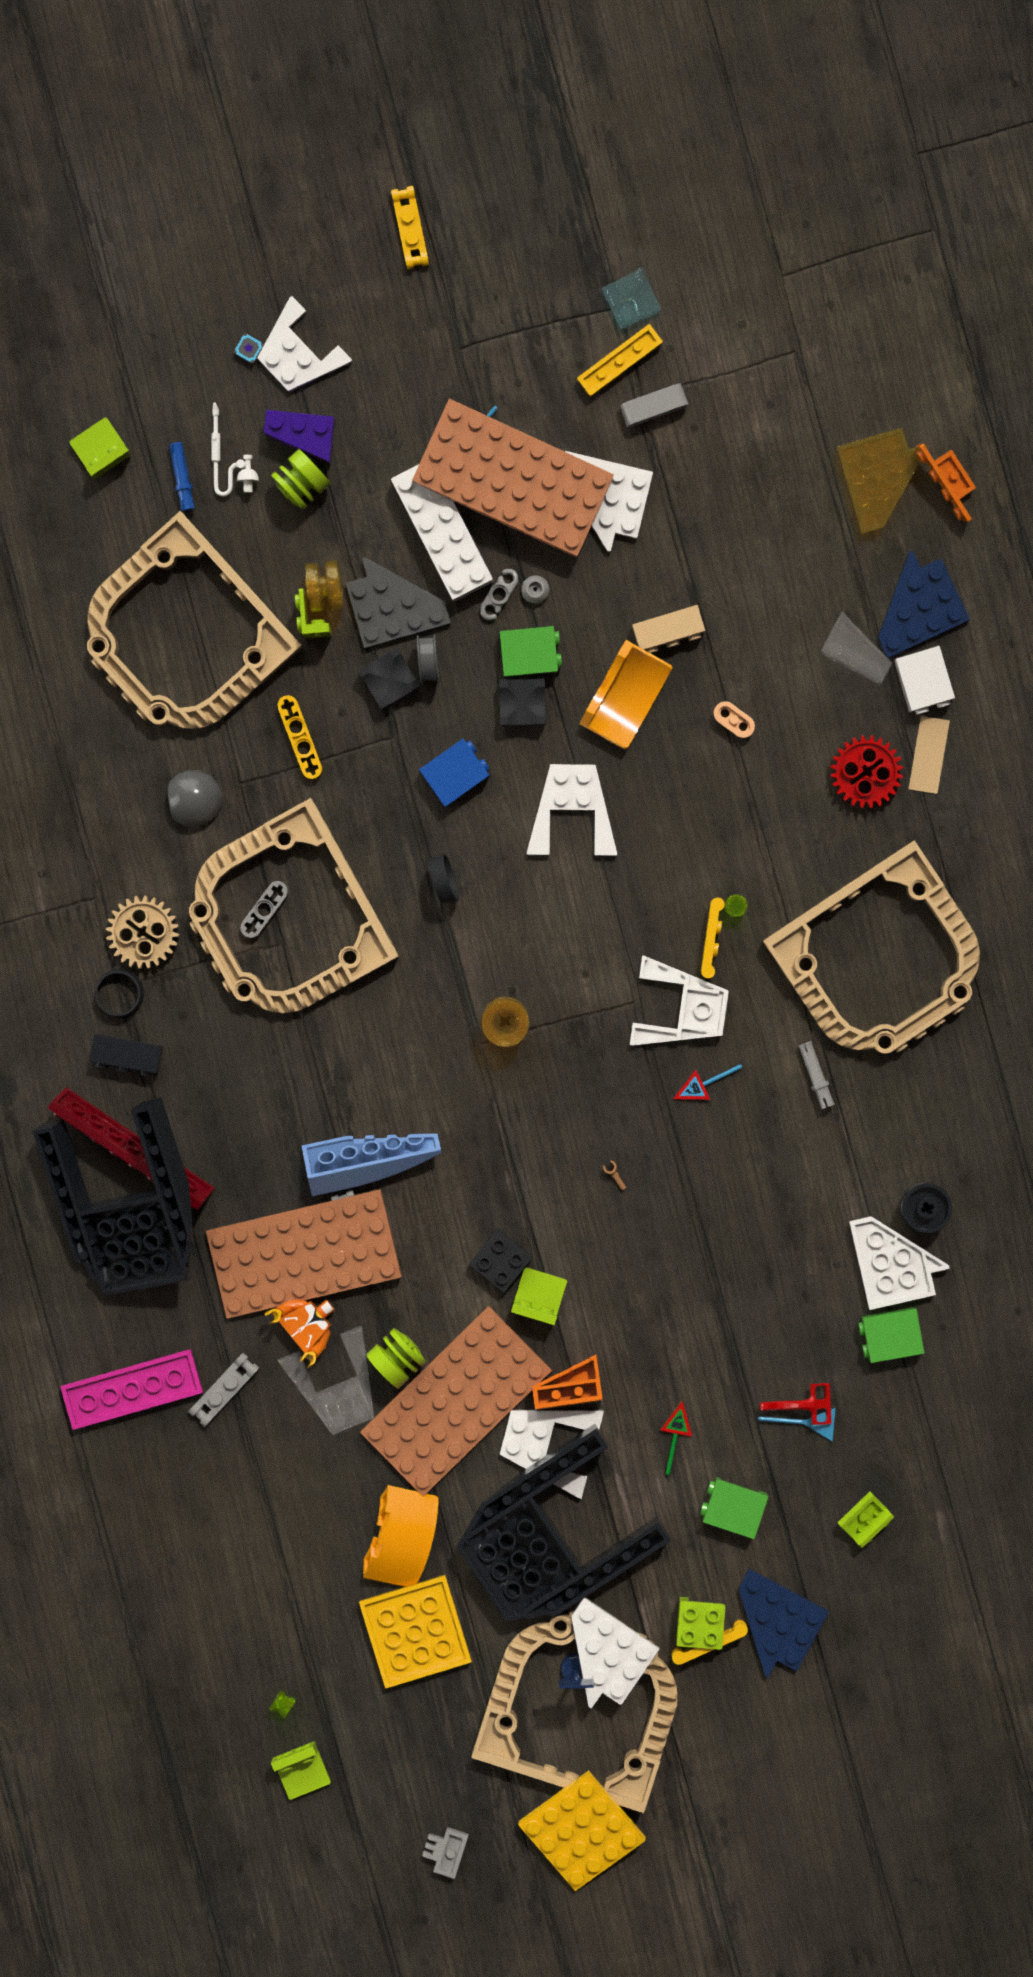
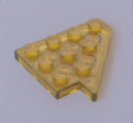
[836,428,928,534]

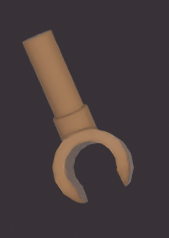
[603,1161,626,1190]

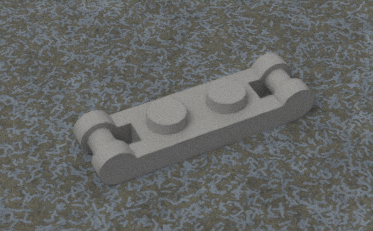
[188,1353,259,1427]

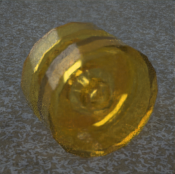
[305,560,344,613]

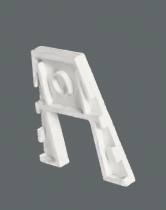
[527,764,617,856]
[630,956,729,1045]
[500,1410,604,1499]

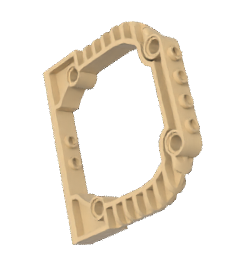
[87,511,303,729]
[189,798,399,1013]
[762,840,980,1053]
[471,1611,678,1813]

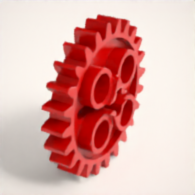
[830,735,903,808]

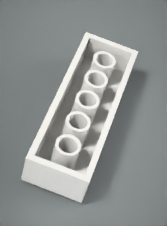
[391,465,493,602]

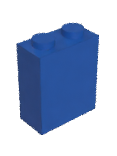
[419,739,491,807]

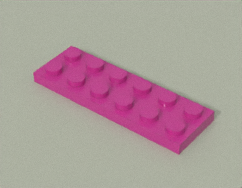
[60,1349,203,1430]

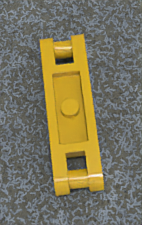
[391,186,429,270]
[701,898,725,978]
[671,1620,748,1665]

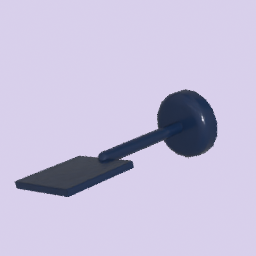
[559,1653,594,1689]

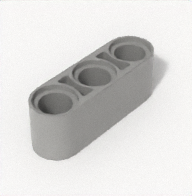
[620,383,689,427]

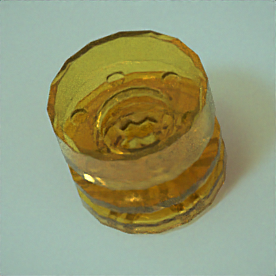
[482,996,529,1047]

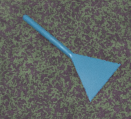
[758,1408,835,1442]

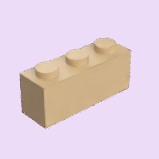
[632,605,705,654]

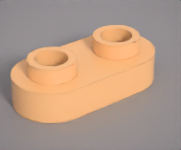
[714,702,755,738]

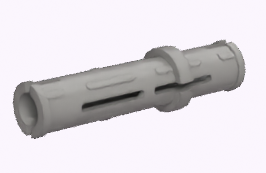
[798,1041,835,1109]

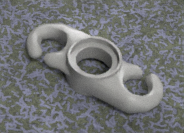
[480,568,518,620]

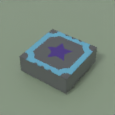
[233,333,264,365]

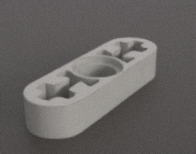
[241,881,288,938]

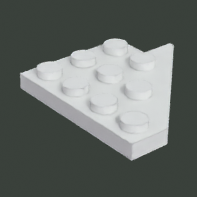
[565,451,653,552]
[849,1216,950,1310]
[571,1597,659,1708]

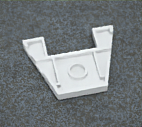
[257,296,352,392]

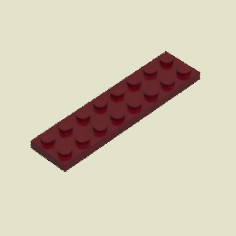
[48,1087,215,1210]

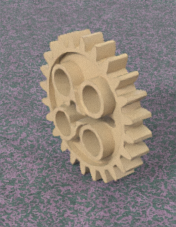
[106,896,180,969]

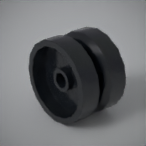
[900,1182,952,1233]

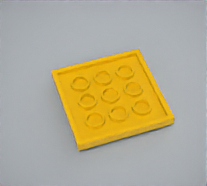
[359,1575,472,1689]
[518,1770,646,1891]

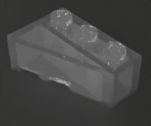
[819,611,892,685]

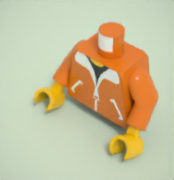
[265,1299,335,1368]

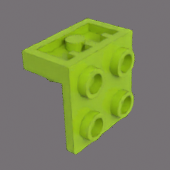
[70,417,132,480]
[295,589,332,638]
[511,1267,567,1325]
[676,1597,725,1650]
[271,1741,331,1800]

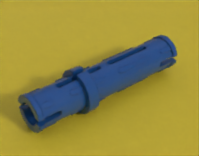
[169,442,195,512]

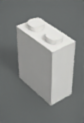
[894,646,955,715]

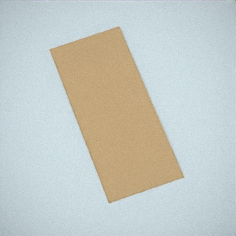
[909,716,950,794]

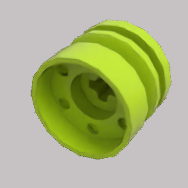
[271,449,331,510]
[366,1328,426,1389]

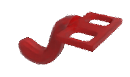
[759,1383,832,1425]

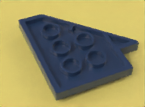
[738,1568,829,1677]

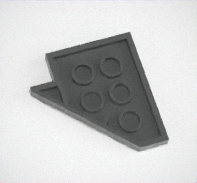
[346,557,451,649]

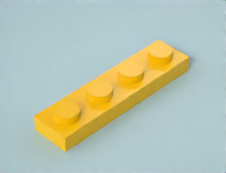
[577,324,663,397]

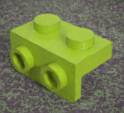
[837,1492,894,1548]

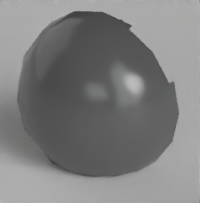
[168,770,222,828]

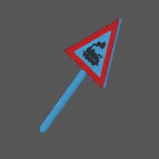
[673,1065,742,1100]

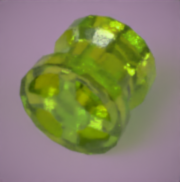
[724,894,748,917]
[269,1690,296,1719]

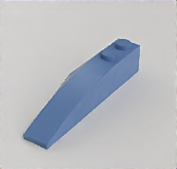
[302,1133,442,1196]

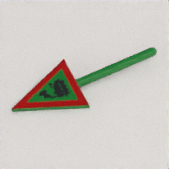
[660,1400,692,1476]

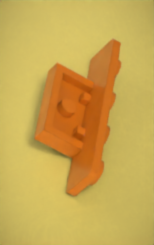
[916,444,976,522]

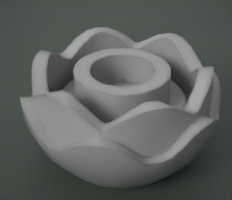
[521,575,550,604]

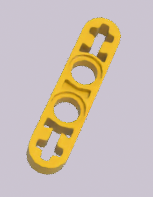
[278,695,323,779]

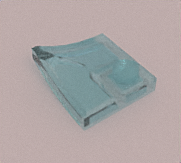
[601,267,661,330]

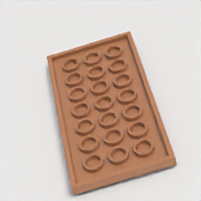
[412,398,614,558]
[206,1189,402,1318]
[360,1306,552,1496]

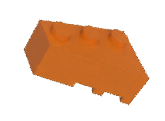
[532,1355,603,1410]

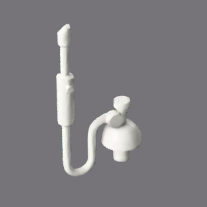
[211,403,259,497]

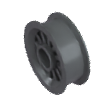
[417,634,439,685]

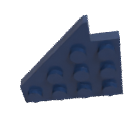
[878,550,970,658]

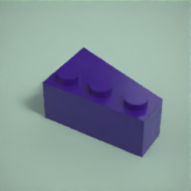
[264,410,335,465]

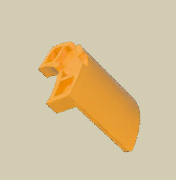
[579,640,672,749]
[363,1485,438,1587]

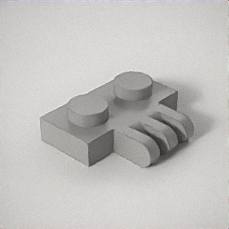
[422,1827,469,1879]

